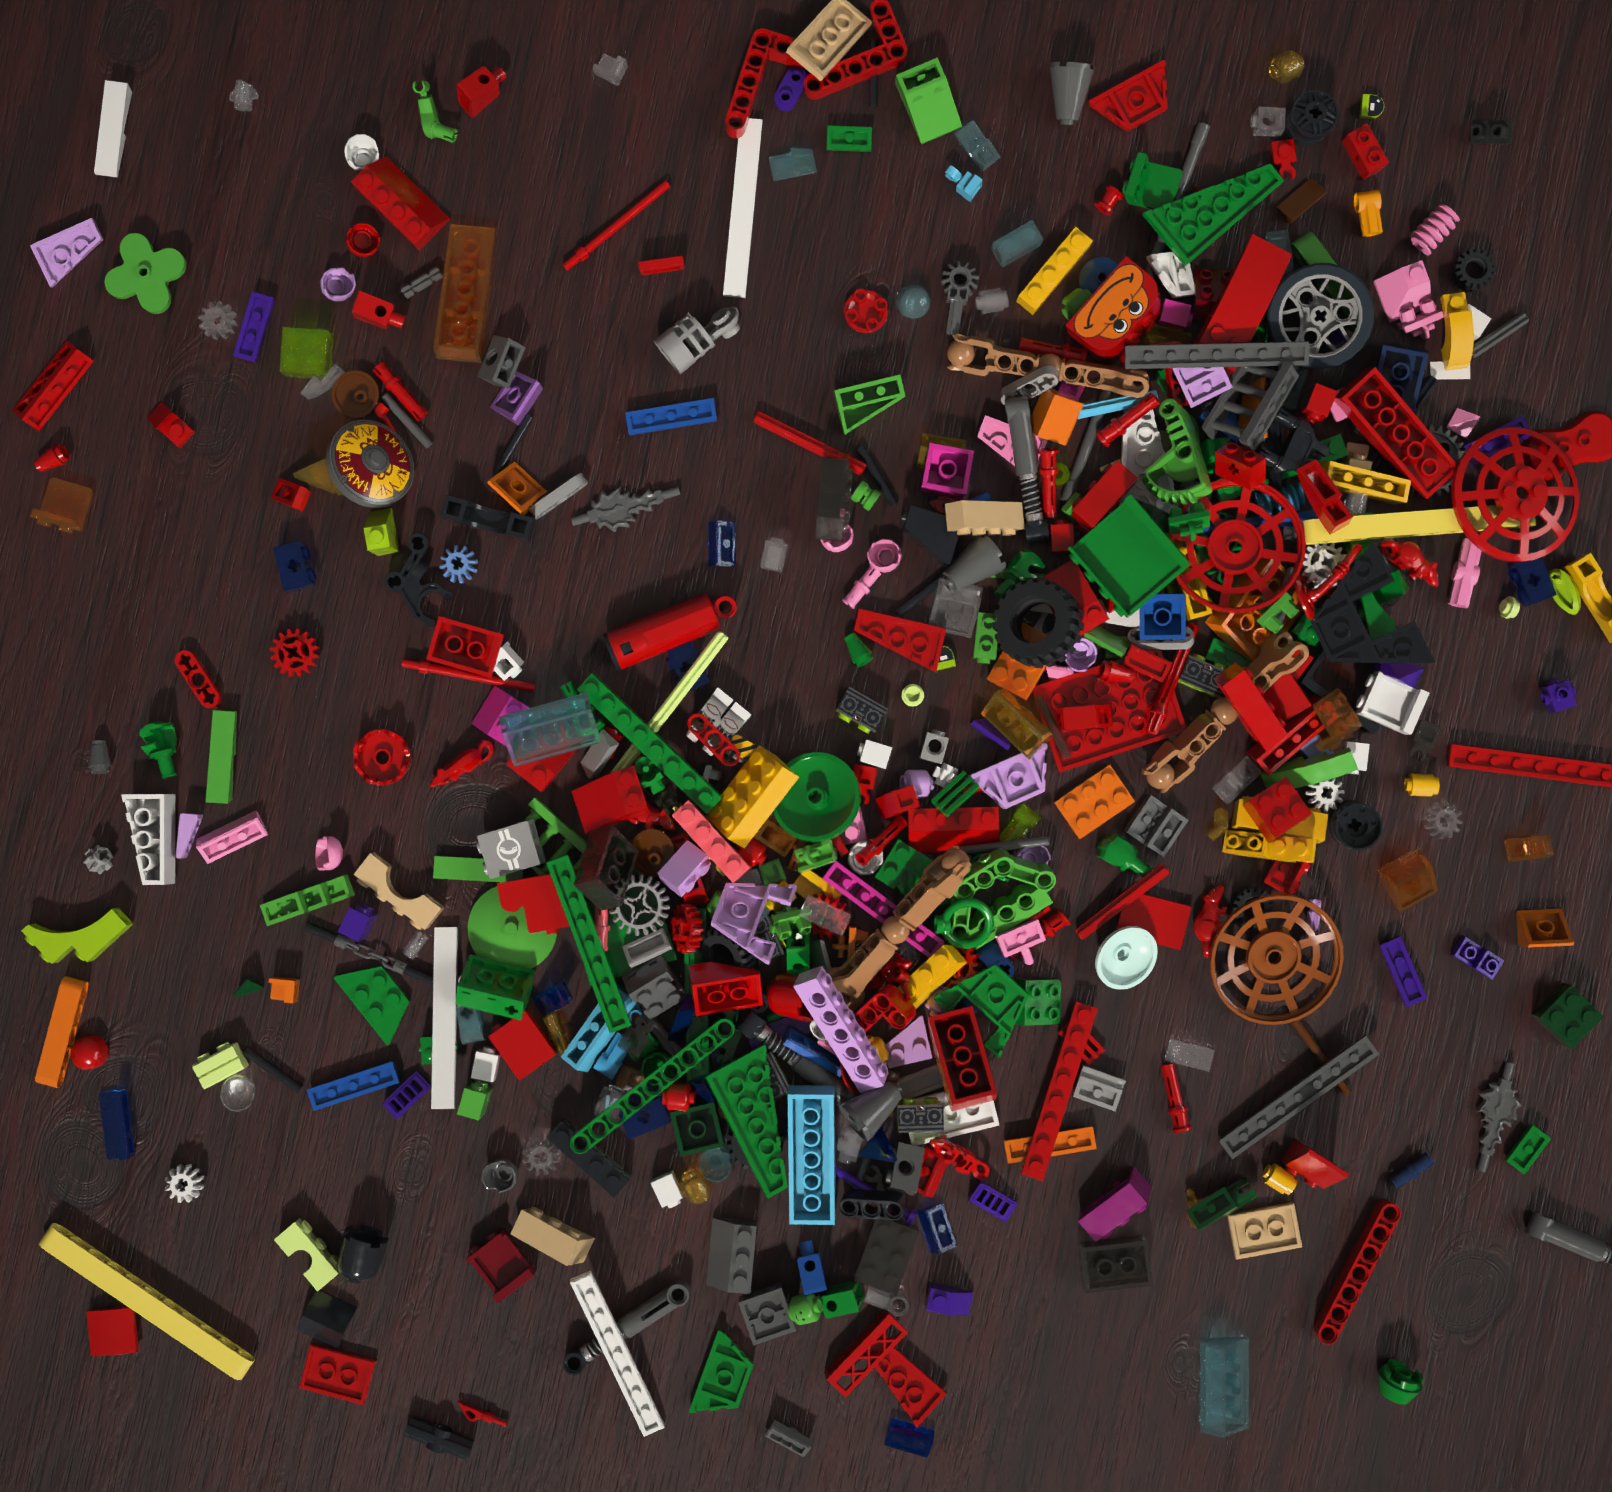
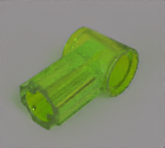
[999,803,1041,850]

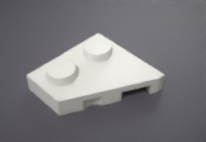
[1146,252,1195,298]

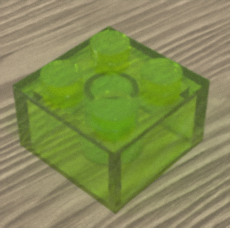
[280,327,333,380]

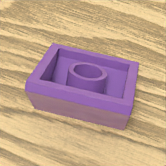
[490,371,543,426]

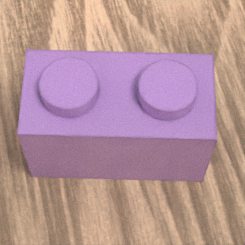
[658,840,711,897]

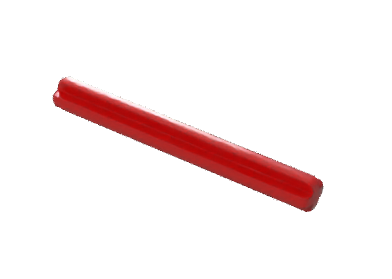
[1075,864,1170,940]

